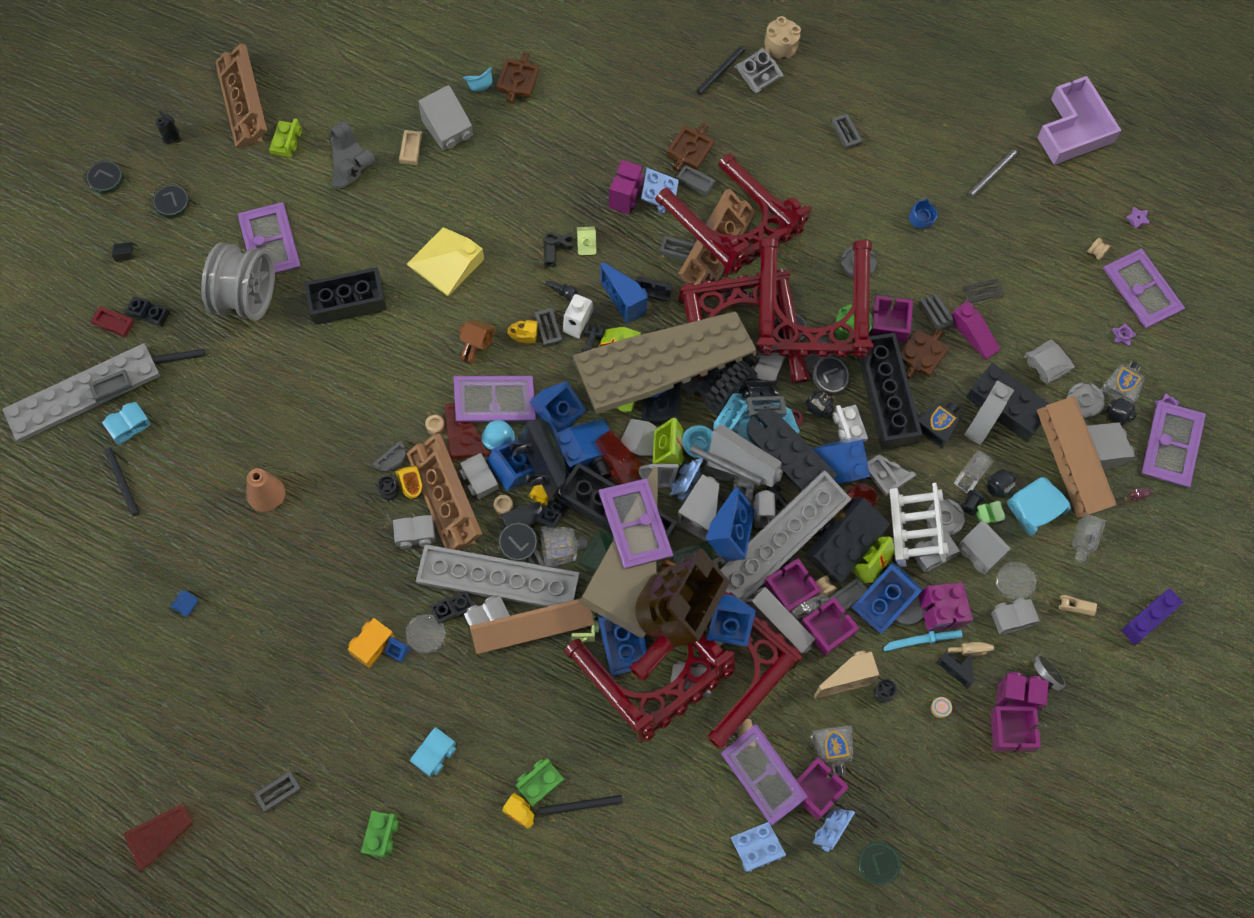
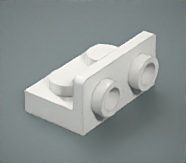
[832,405,868,442]

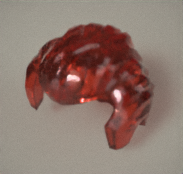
[846,483,878,507]

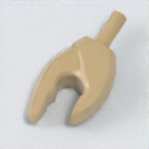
[948,642,994,657]

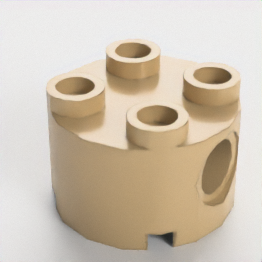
[764,16,801,59]

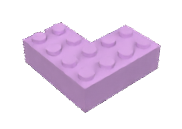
[1037,76,1122,165]

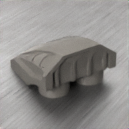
[734,48,784,94]
[1024,339,1075,384]

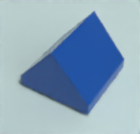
[171,590,199,617]
[384,637,411,662]

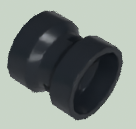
[377,475,399,500]
[873,679,897,703]

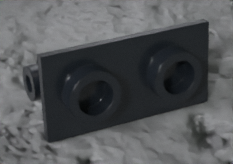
[155,111,181,144]
[636,276,674,301]
[738,380,779,399]

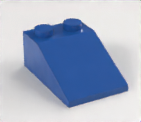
[600,262,648,324]
[555,419,621,475]
[812,437,870,483]
[486,439,536,491]
[707,488,755,562]
[851,561,922,634]
[596,613,647,676]

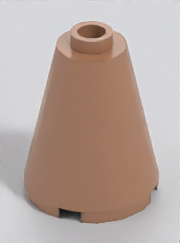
[246,468,286,512]

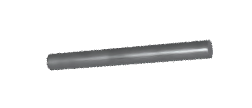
[967,149,1017,198]
[690,445,763,486]

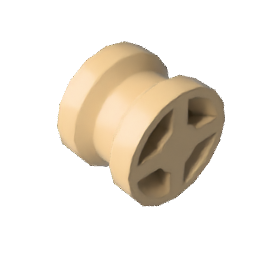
[1087,238,1111,260]
[816,575,837,599]

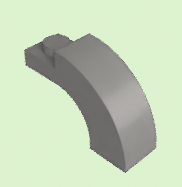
[964,380,1014,445]

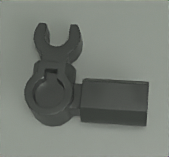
[543,232,572,267]

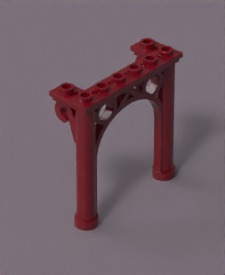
[655,153,812,276]
[757,239,873,358]
[678,269,810,398]
[629,591,802,750]
[564,633,735,744]

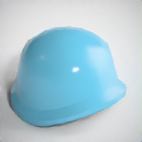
[463,67,493,92]
[481,420,515,451]
[682,425,713,458]

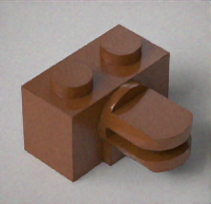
[459,320,496,364]

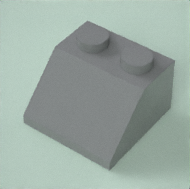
[958,520,1011,575]

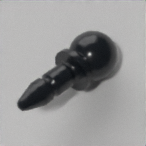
[545,281,578,300]

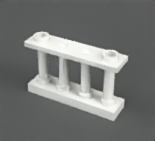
[890,483,949,567]

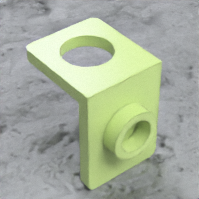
[577,227,596,255]
[572,611,599,642]

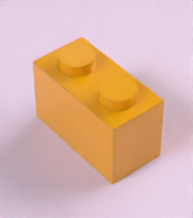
[348,618,395,668]

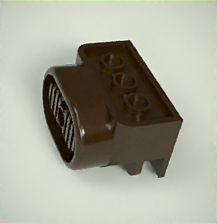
[635,548,730,646]

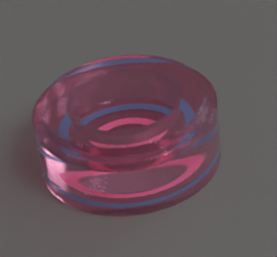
[1130,487,1151,500]

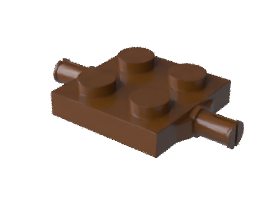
[496,52,539,104]
[666,123,715,172]
[900,329,949,380]

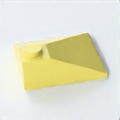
[407,227,484,296]

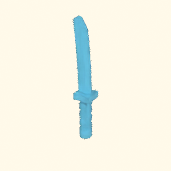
[883,630,962,652]

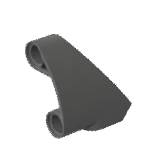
[330,120,376,188]

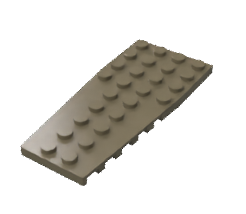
[573,312,756,414]

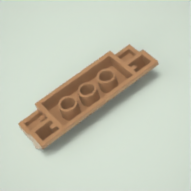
[215,43,267,148]
[678,189,756,285]
[1037,396,1117,518]
[406,434,482,550]
[470,598,594,654]

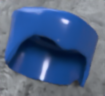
[909,199,938,229]

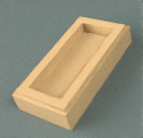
[399,130,422,165]

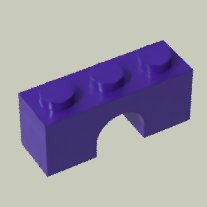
[1121,588,1184,645]

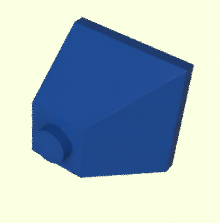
[529,381,586,433]
[707,594,755,646]

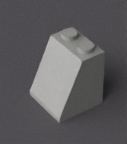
[418,85,473,151]
[1087,422,1135,470]
[677,474,719,544]

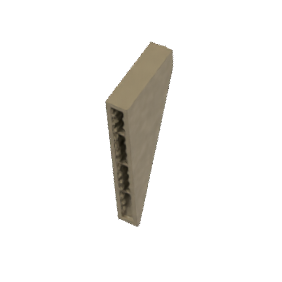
[579,466,658,638]

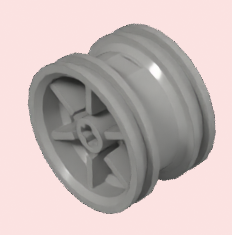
[201,242,275,321]

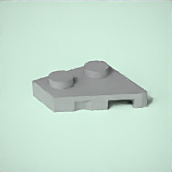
[867,455,916,497]

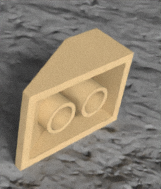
[814,651,879,699]

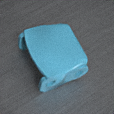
[1007,477,1071,536]

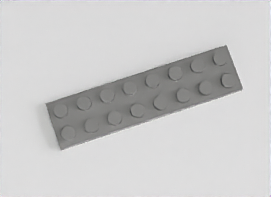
[2,343,160,443]
[720,470,851,602]
[416,544,579,607]

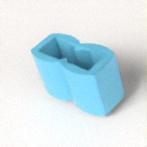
[102,402,151,445]
[410,727,456,777]

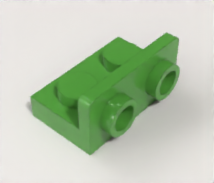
[516,758,564,807]
[361,811,399,859]

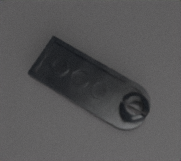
[641,328,682,423]
[746,409,838,492]

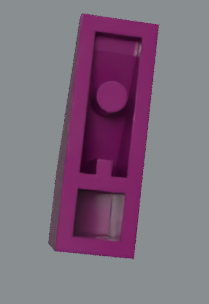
[952,301,1000,360]

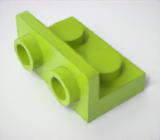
[269,118,302,158]

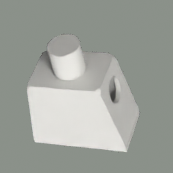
[563,294,594,339]

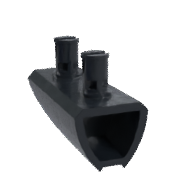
[510,420,566,502]

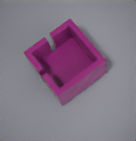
[609,160,644,214]
[870,295,913,343]
[763,558,821,614]
[918,583,973,631]
[801,597,859,657]
[996,672,1049,712]
[990,706,1041,752]
[787,758,849,820]

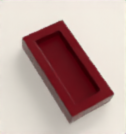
[91,306,135,338]

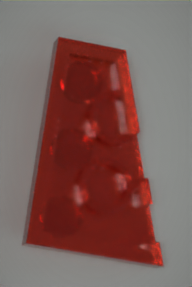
[444,403,489,459]
[595,430,644,484]
[124,803,193,873]

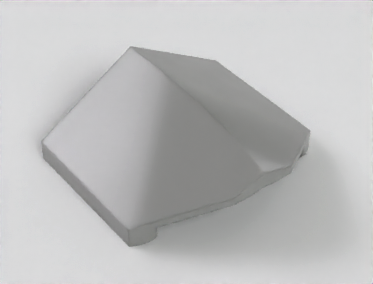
[621,419,657,457]
[639,464,679,488]

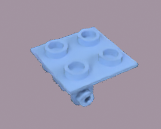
[641,168,679,213]
[670,458,703,502]
[812,808,855,852]
[731,822,786,872]

